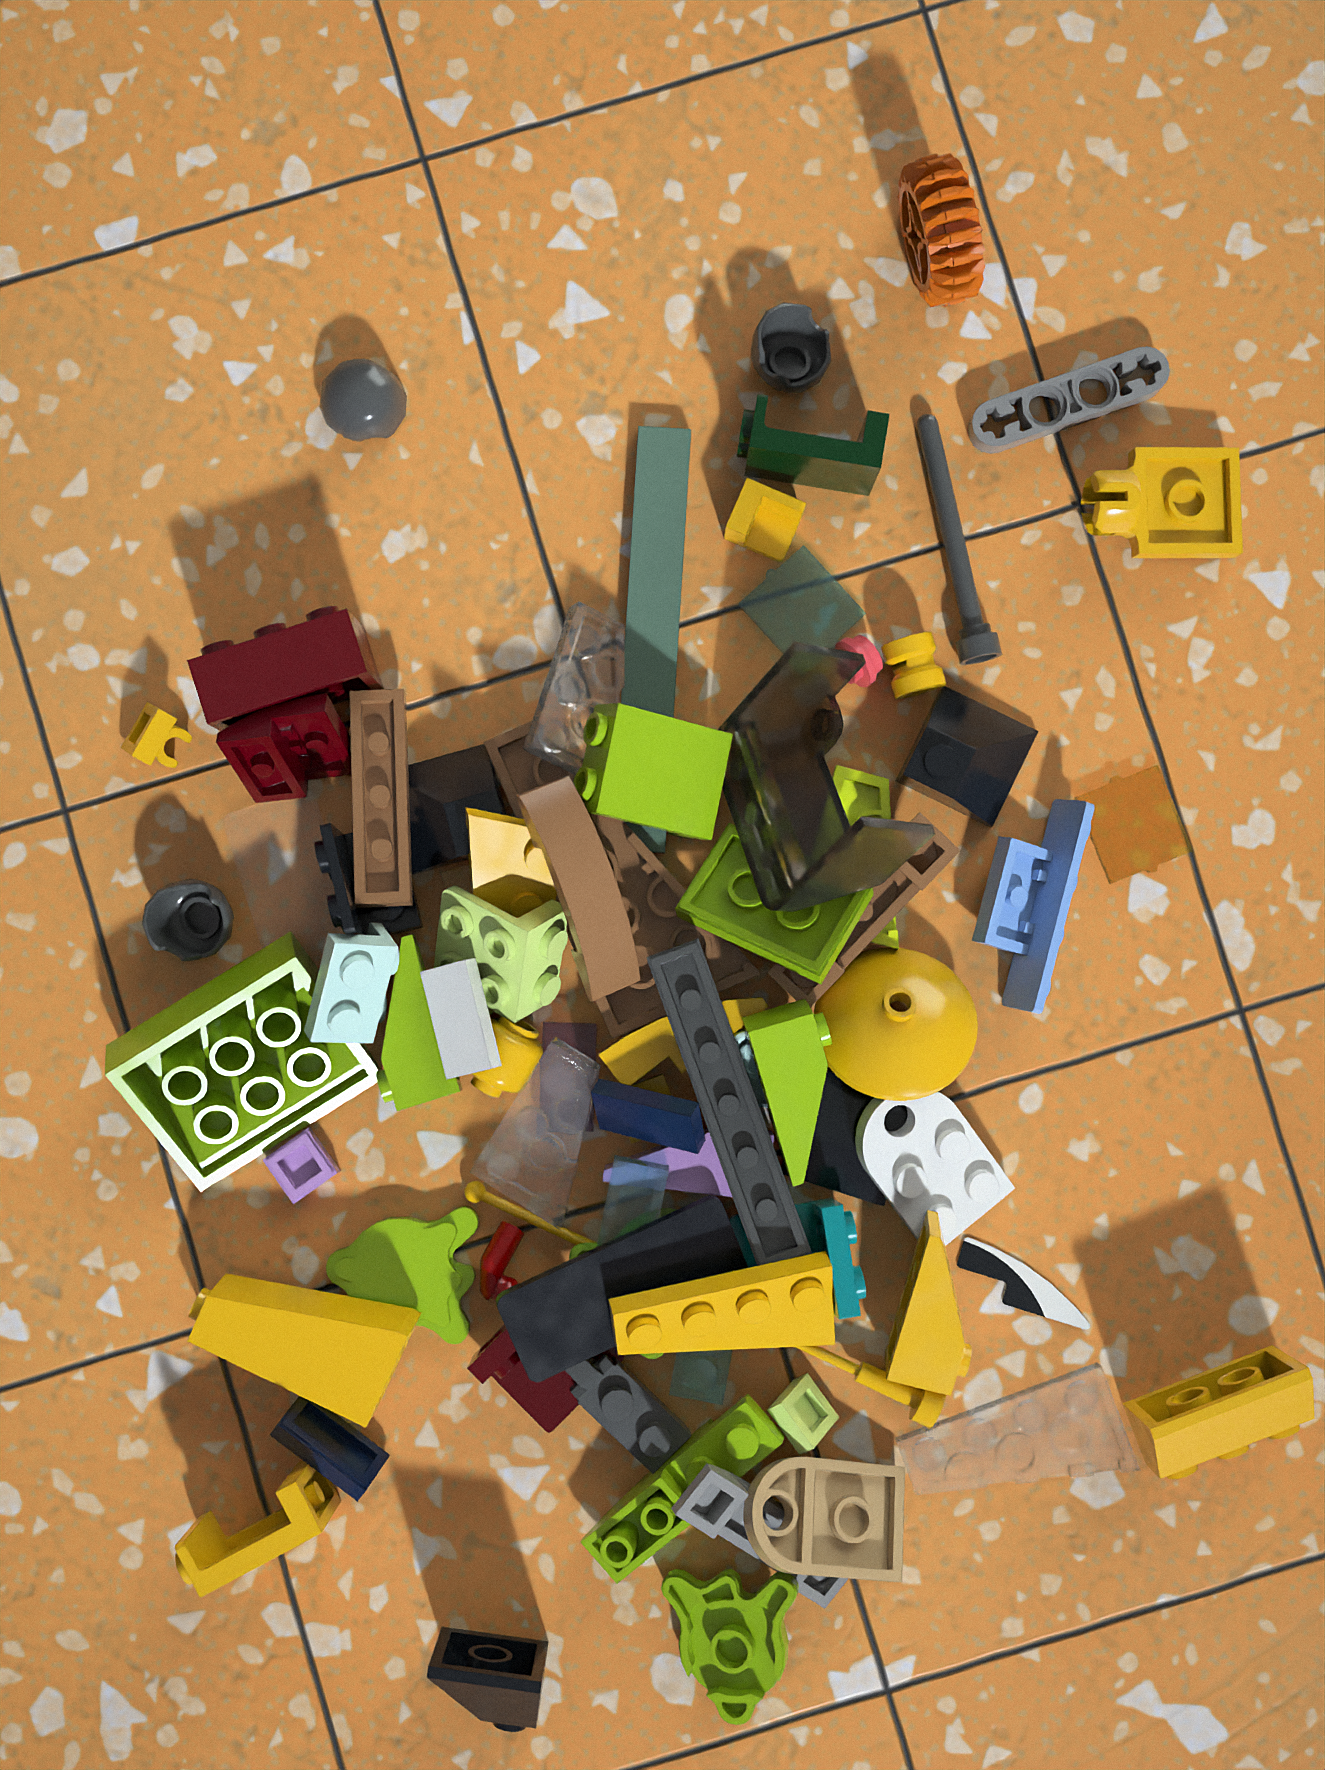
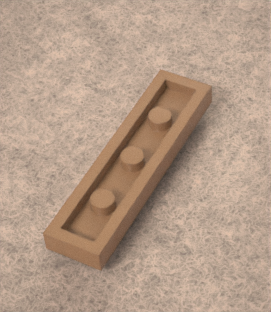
[349,689,413,908]

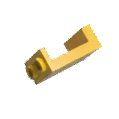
[175,1460,341,1598]

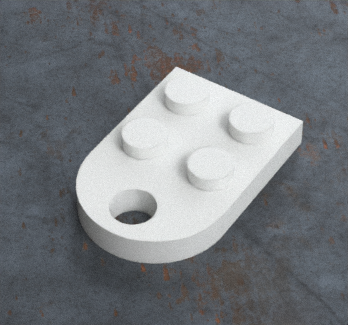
[855,1091,1015,1246]

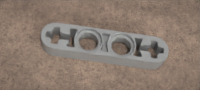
[968,346,1170,454]

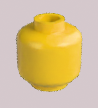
[471,1015,544,1098]

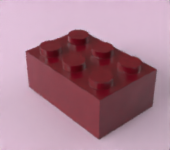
[187,606,384,731]

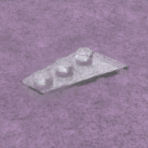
[523,601,625,775]

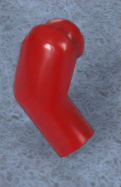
[480,1221,525,1301]

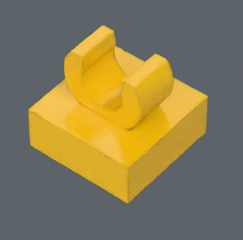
[121,702,192,768]

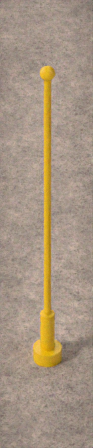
[464,1181,947,1428]

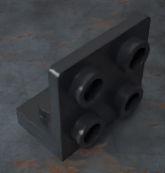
[314,823,423,935]

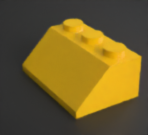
[1122,1345,1315,1479]

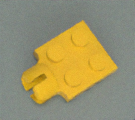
[1081,447,1243,558]

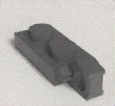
[565,1353,692,1474]

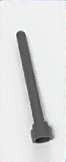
[917,414,1002,665]

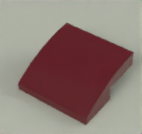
[216,693,352,803]

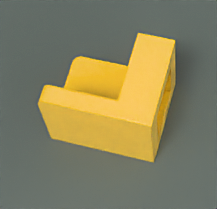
[724,478,806,562]

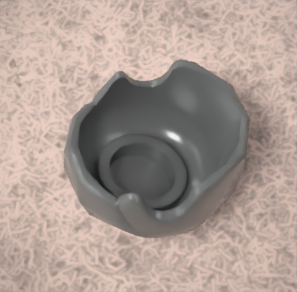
[751,302,831,393]
[319,359,407,442]
[142,879,234,961]

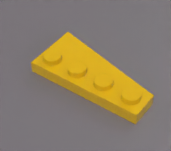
[608,1251,835,1355]

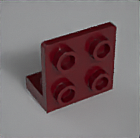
[467,1324,624,1433]

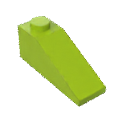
[376,934,462,1111]
[742,999,832,1187]

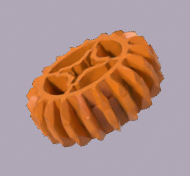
[897,153,985,307]

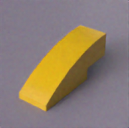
[599,997,769,1086]

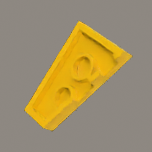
[465,807,557,918]

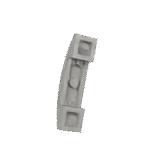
[671,1464,848,1608]

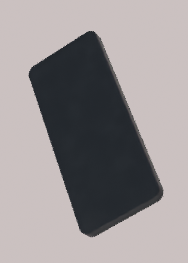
[496,1195,748,1382]

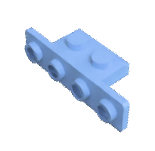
[972,799,1095,1014]

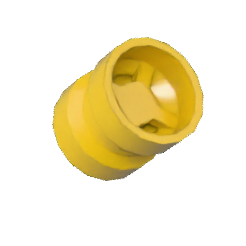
[881,632,947,699]

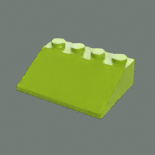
[105,931,381,1191]

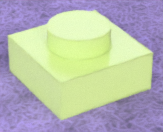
[767,1373,839,1455]

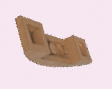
[516,776,640,1002]
[767,812,961,1008]

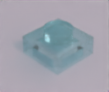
[669,1350,732,1405]

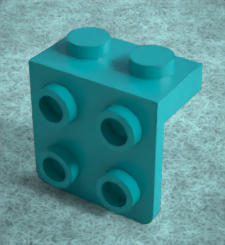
[729,1198,866,1320]

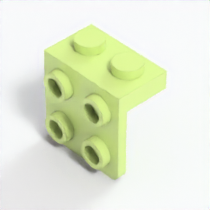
[434,886,568,1023]

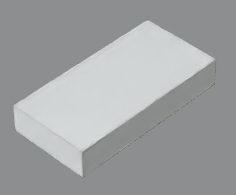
[420,958,502,1080]

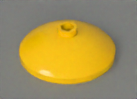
[814,948,978,1101]

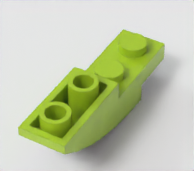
[581,1394,785,1584]

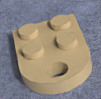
[743,1457,905,1583]

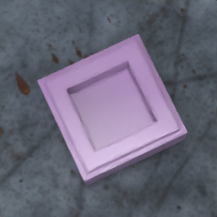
[263,1127,341,1204]

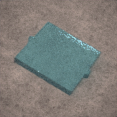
[739,545,866,673]

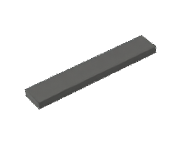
[646,938,812,1266]

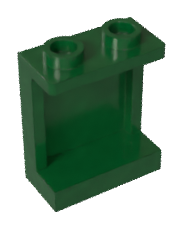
[737,394,890,496]

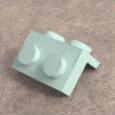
[304,923,399,1043]

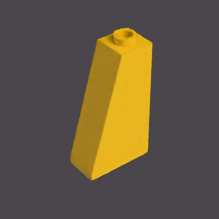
[187,1273,421,1428]

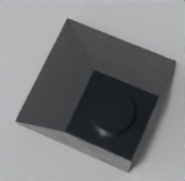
[895,686,1039,827]
[408,744,507,875]
[427,1627,549,1732]

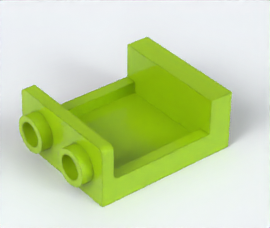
[573,703,733,840]

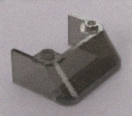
[718,642,935,912]

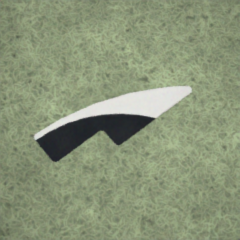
[957,1237,1090,1330]

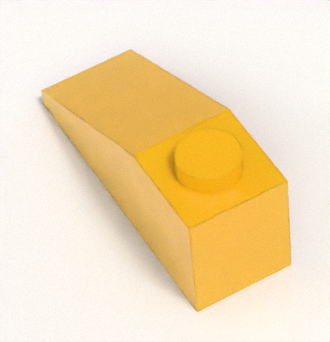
[885,1210,972,1396]

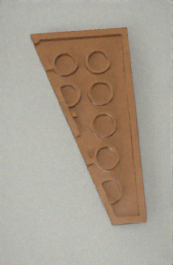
[483,720,761,1039]

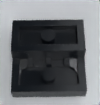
[781,1067,908,1206]

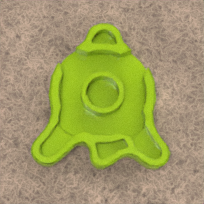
[326,1206,479,1344]
[661,1569,799,1725]

